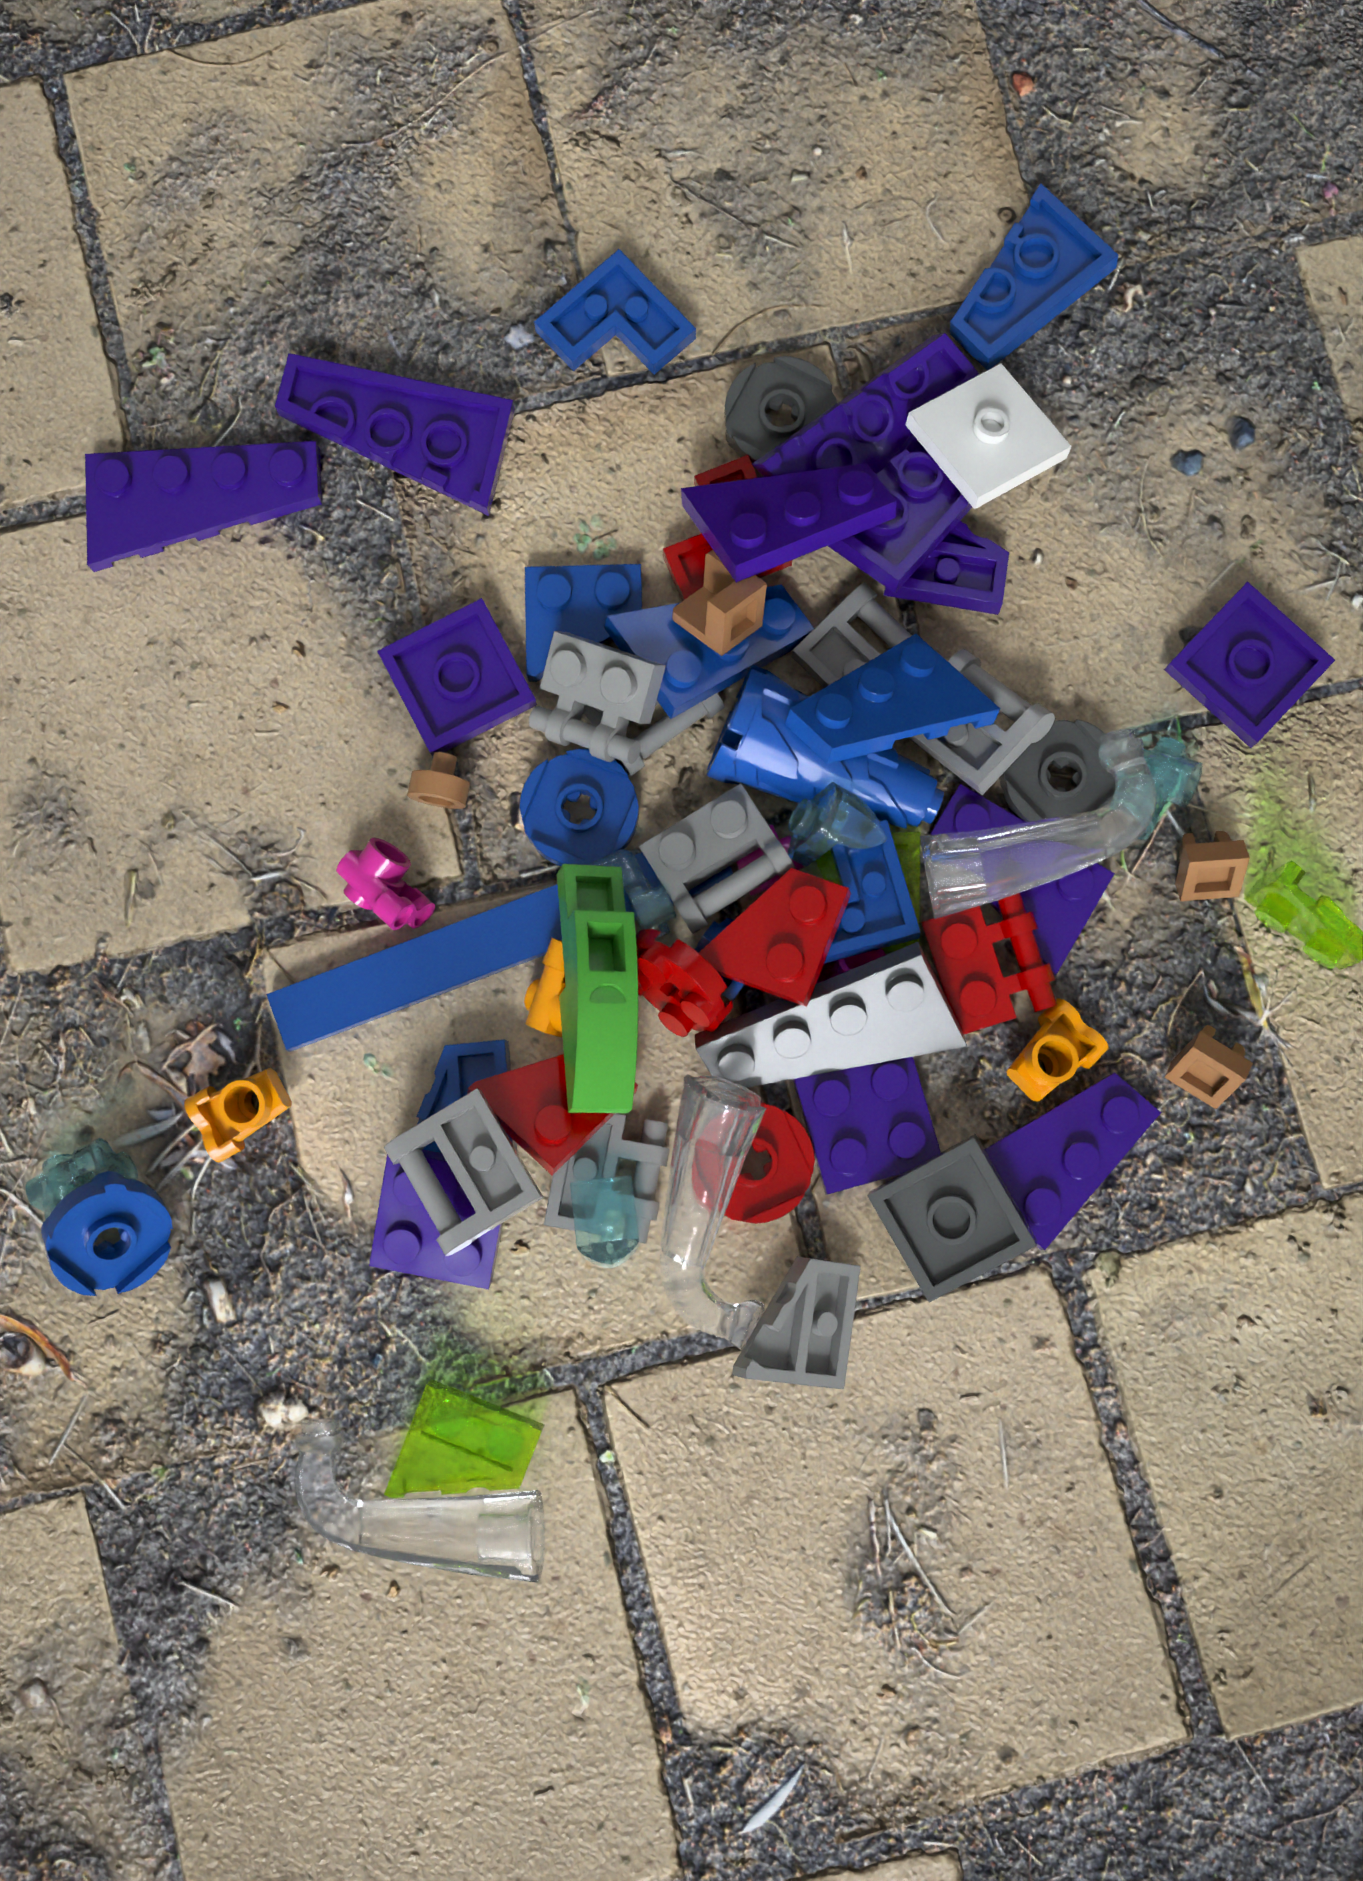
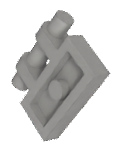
[529,631,666,764]
[544,1113,670,1244]

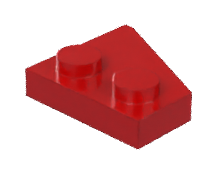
[699,868,851,1007]
[467,1054,638,1176]

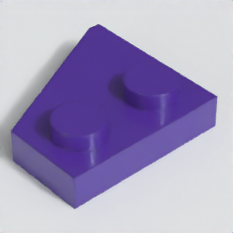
[884,521,1009,615]

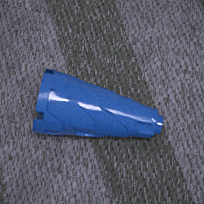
[706,664,944,829]

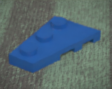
[950,183,1119,371]
[604,584,815,719]
[785,634,1001,764]

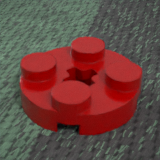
[636,929,733,1037]
[693,1101,815,1224]

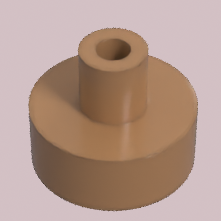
[407,752,470,809]

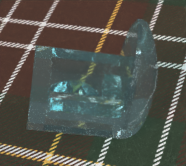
[787,782,888,867]
[570,1175,640,1269]

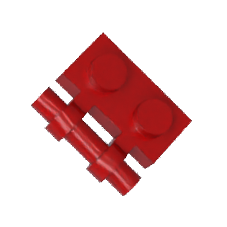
[921,890,1057,1035]

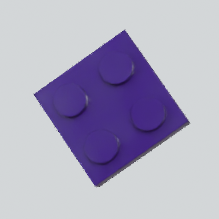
[1164,581,1335,748]
[377,598,537,758]
[793,1057,941,1195]
[369,1149,502,1290]

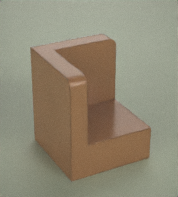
[672,550,767,656]

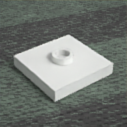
[905,363,1072,509]

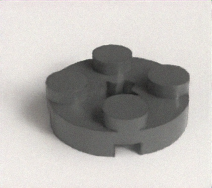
[724,356,837,468]
[999,718,1122,839]

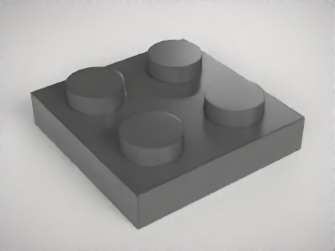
[867,1134,1038,1303]

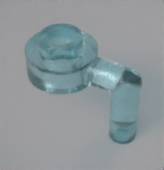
[587,849,676,939]

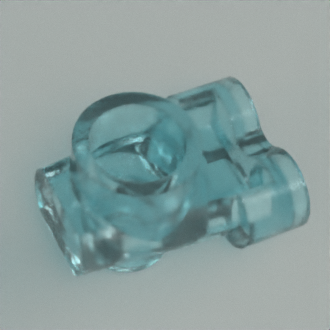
[1118,737,1202,840]
[25,1138,138,1220]

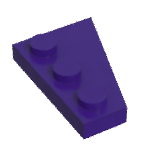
[681,463,897,583]
[928,784,1115,976]
[985,1073,1161,1250]

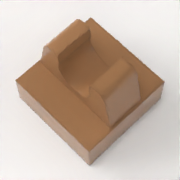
[1175,831,1250,901]
[1164,1025,1253,1109]

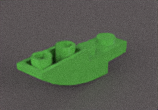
[557,864,638,1113]

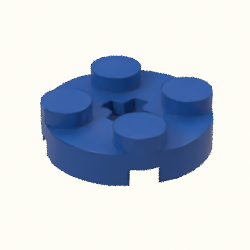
[520,749,639,866]
[41,1171,173,1296]

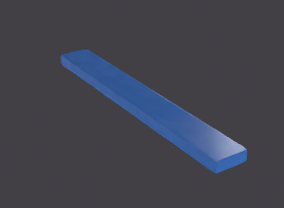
[266,852,733,1052]

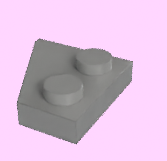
[732,1256,861,1389]

